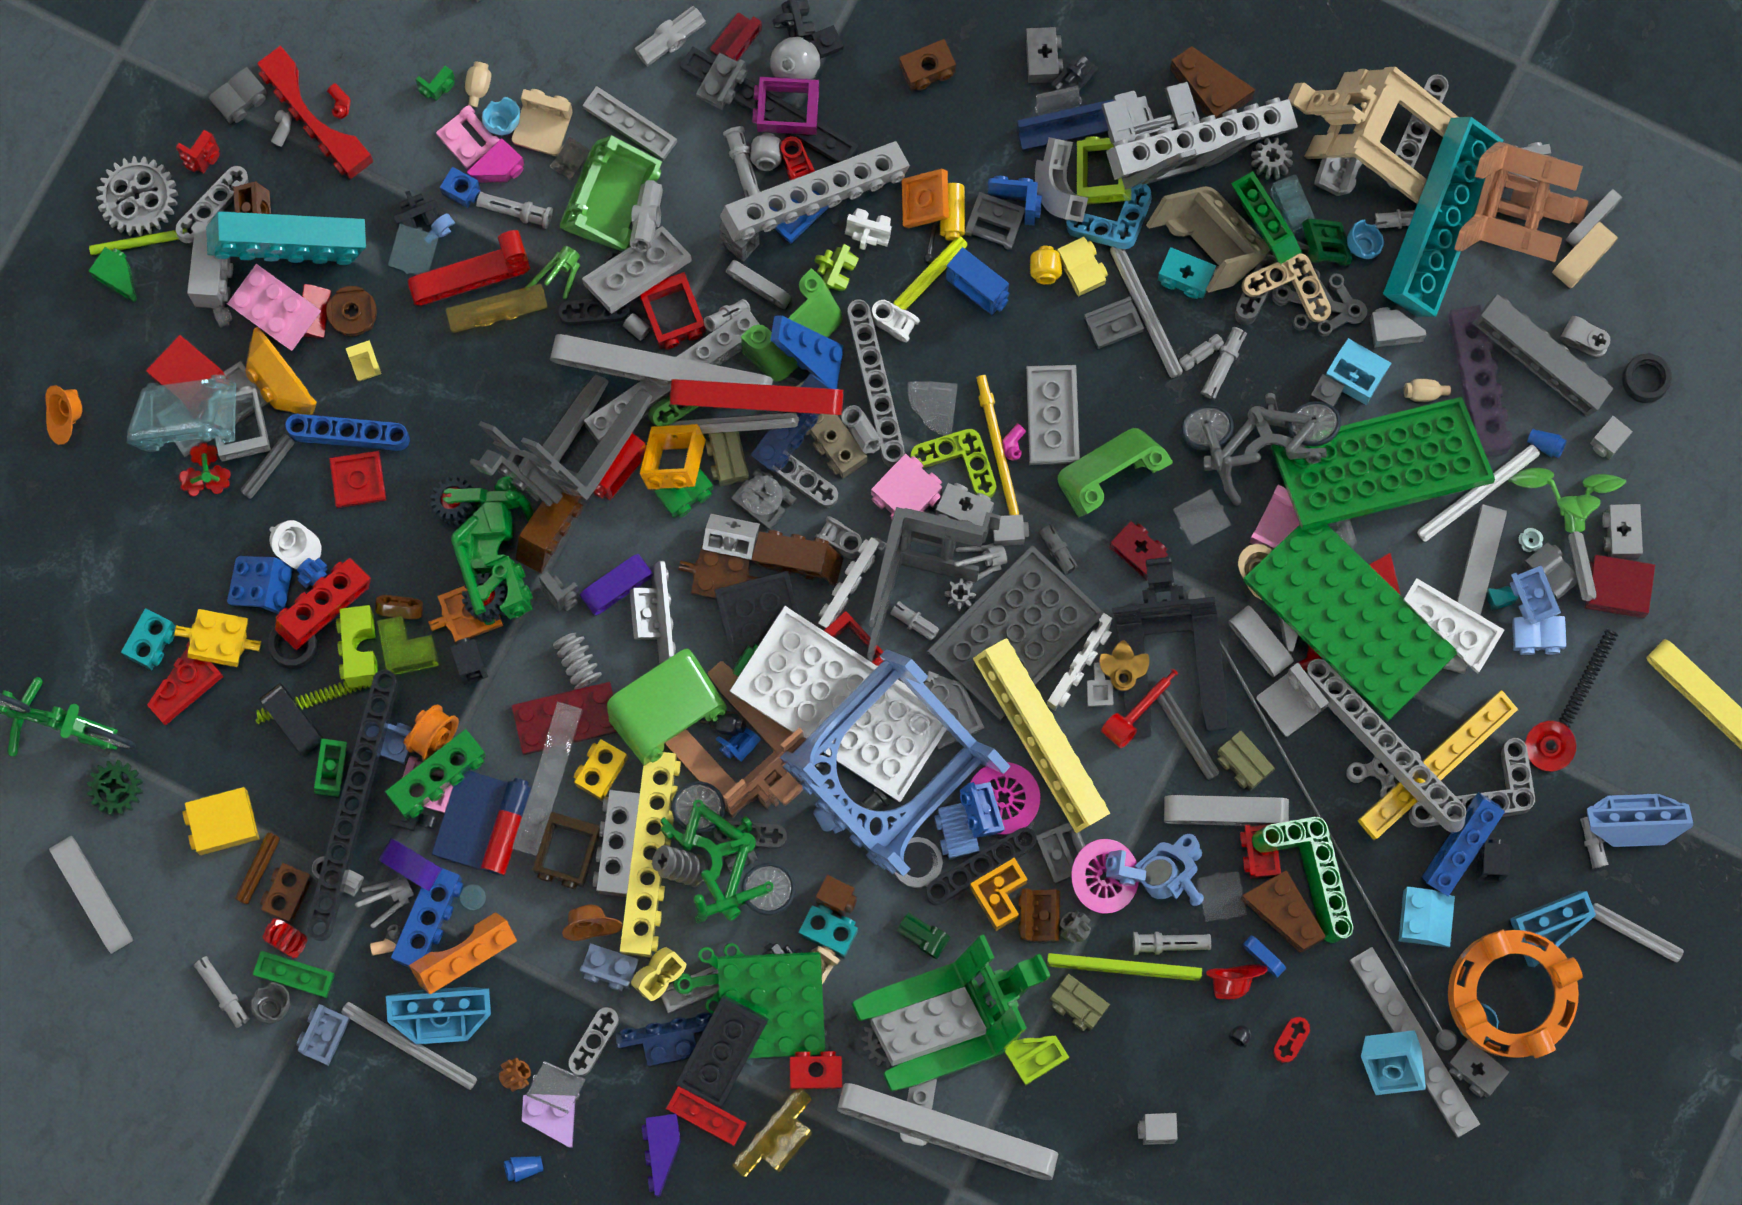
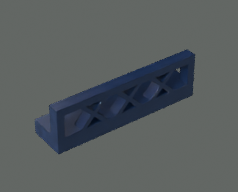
[1017,99,1114,153]

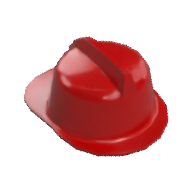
[1206,964,1268,999]

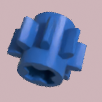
[297,557,328,589]

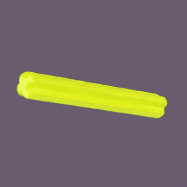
[893,236,967,310]

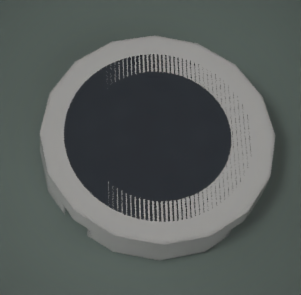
[894,837,943,889]

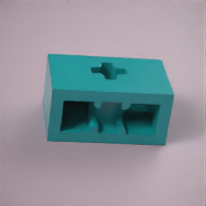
[1157,247,1216,299]

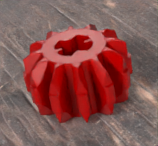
[262,918,308,958]

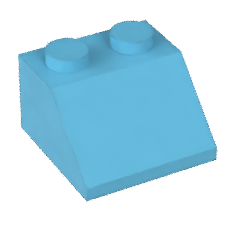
[1399,887,1455,947]
[1361,1030,1426,1095]

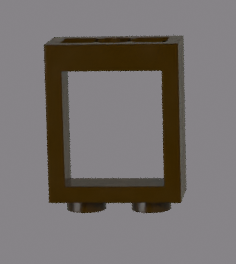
[533,812,600,889]

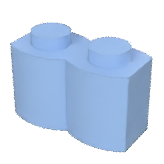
[1512,616,1566,655]

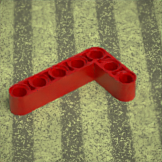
[407,230,530,305]

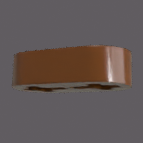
[375,595,423,619]

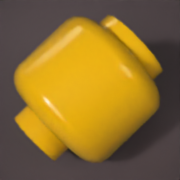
[1030,246,1062,284]

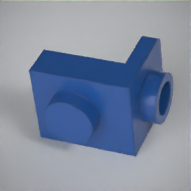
[715,727,761,762]

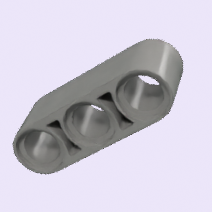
[1228,605,1294,677]

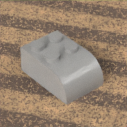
[187,222,233,309]

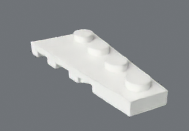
[819,537,886,628]
[1403,578,1504,674]
[1047,613,1112,711]

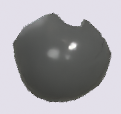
[251,982,290,1024]

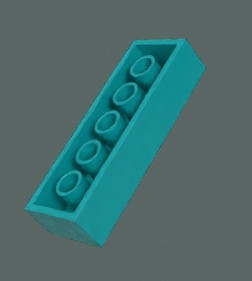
[206,212,366,265]

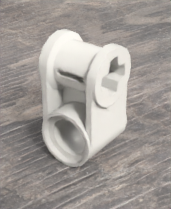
[871,300,920,342]

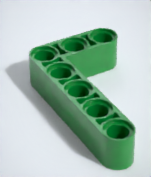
[1252,817,1353,943]

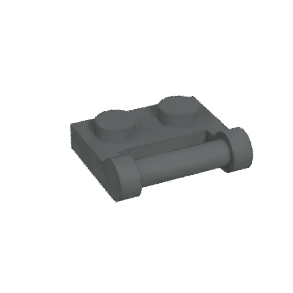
[965,192,1025,250]
[1036,822,1094,884]

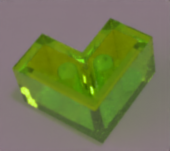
[377,616,439,674]

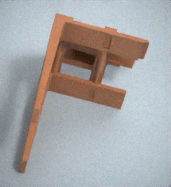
[1455,141,1588,262]
[665,661,806,818]

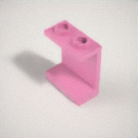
[1250,485,1300,550]

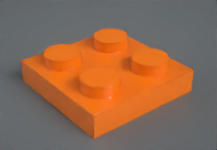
[902,169,949,228]

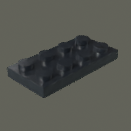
[675,995,769,1109]

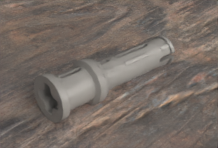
[723,126,760,198]
[476,192,553,229]
[1133,932,1211,955]

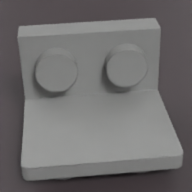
[1256,663,1329,737]

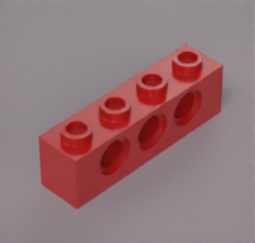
[275,558,371,650]

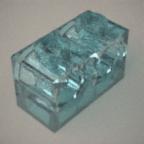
[1270,174,1315,234]

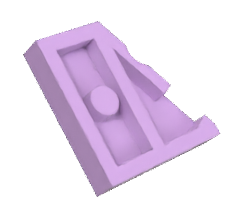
[522,1095,575,1148]

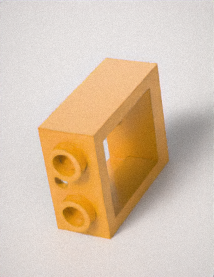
[640,424,706,489]

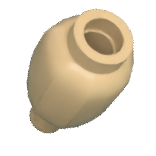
[465,62,491,108]
[1404,379,1451,402]

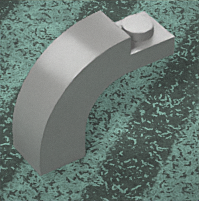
[1035,137,1088,222]

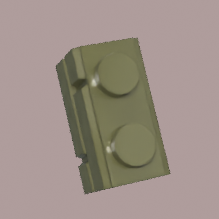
[705,431,749,486]
[1217,731,1275,791]
[1050,974,1110,1031]

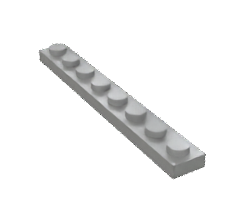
[1350,947,1480,1138]

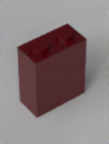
[1582,555,1655,618]

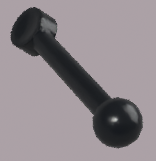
[924,221,940,263]

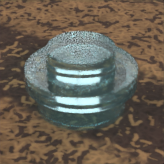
[460,885,486,910]

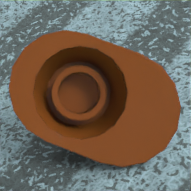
[562,904,623,941]

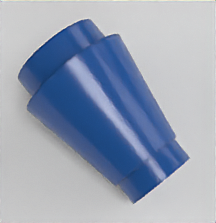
[1527,429,1567,458]
[504,1156,543,1182]

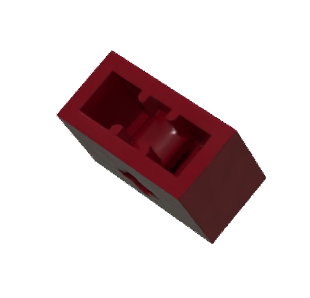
[1110,521,1168,581]

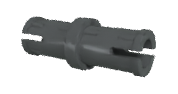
[1039,524,1078,575]

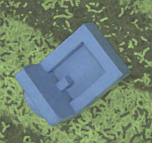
[1106,850,1146,886]

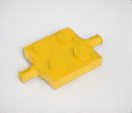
[174,609,261,667]

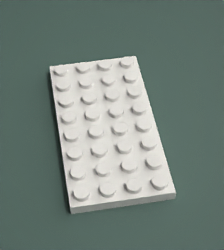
[729,606,947,802]

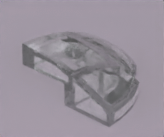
[908,382,958,436]

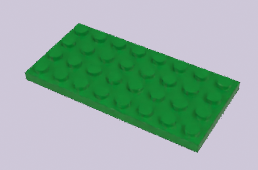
[1271,397,1495,530]
[1243,524,1457,722]

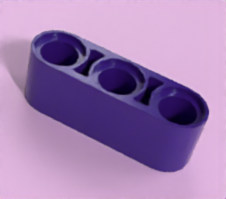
[579,554,653,616]
[378,838,442,891]

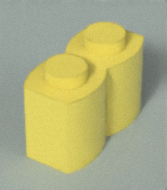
[1057,237,1108,297]
[631,947,686,1001]

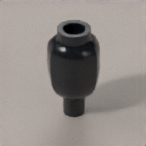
[700,711,747,736]

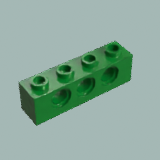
[1231,171,1302,264]
[385,729,486,819]

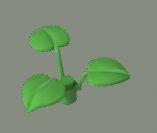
[1508,468,1626,533]

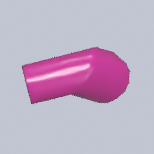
[1002,424,1026,461]

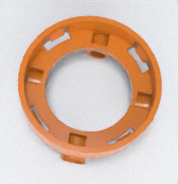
[1448,929,1583,1058]

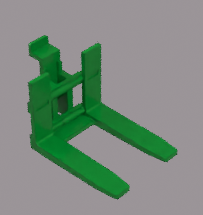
[852,935,1050,1092]

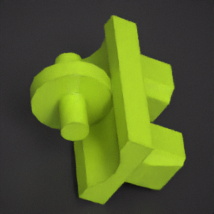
[814,244,859,291]

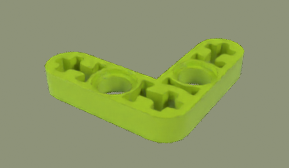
[911,429,996,498]

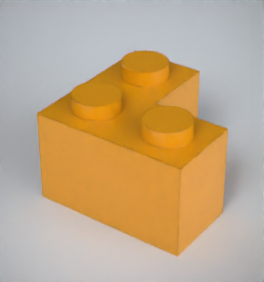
[970,858,1028,931]

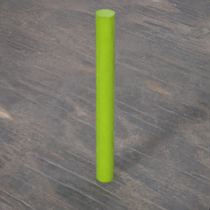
[89,228,188,255]

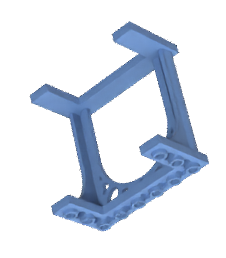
[780,649,1011,876]

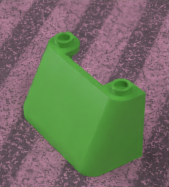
[560,135,662,251]
[741,268,842,381]
[1058,428,1173,518]
[607,649,727,766]

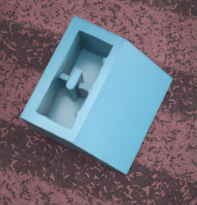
[1326,338,1391,405]

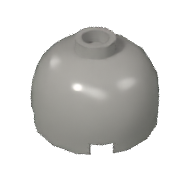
[770,37,820,80]

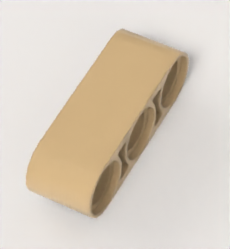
[1552,222,1618,289]

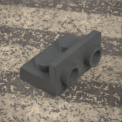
[696,53,747,110]
[539,571,579,612]

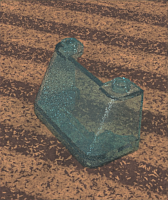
[127,375,236,452]

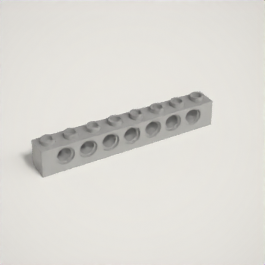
[1106,97,1298,180]
[720,141,910,242]
[584,308,760,444]

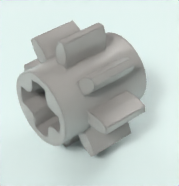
[945,578,976,611]

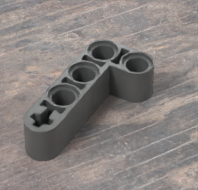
[1234,240,1312,326]

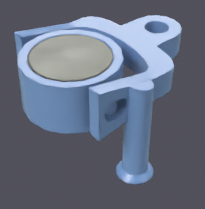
[1135,834,1204,906]

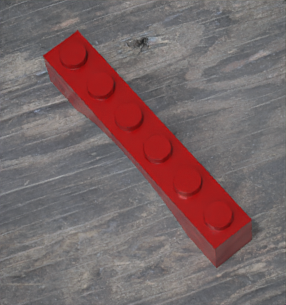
[257,45,373,180]

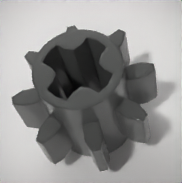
[1059,910,1091,944]

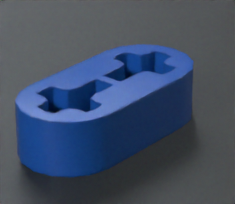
[1242,935,1286,978]

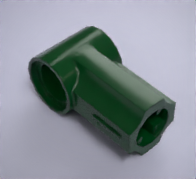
[896,912,951,959]

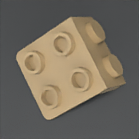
[512,89,573,156]

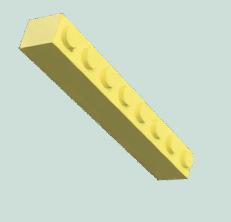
[973,638,1110,833]

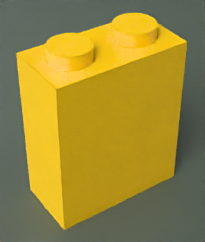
[182,787,260,855]

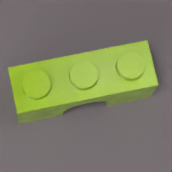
[336,605,378,688]

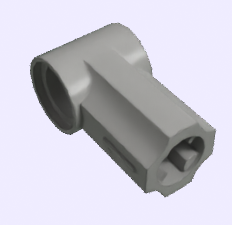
[841,405,883,454]
[312,856,364,897]

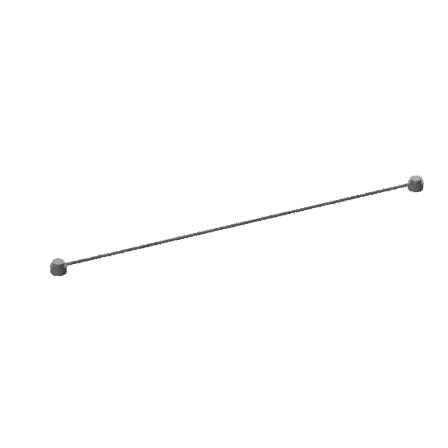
[1185,588,1457,1051]

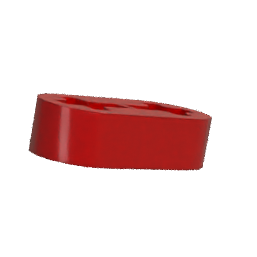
[1273,1017,1310,1063]

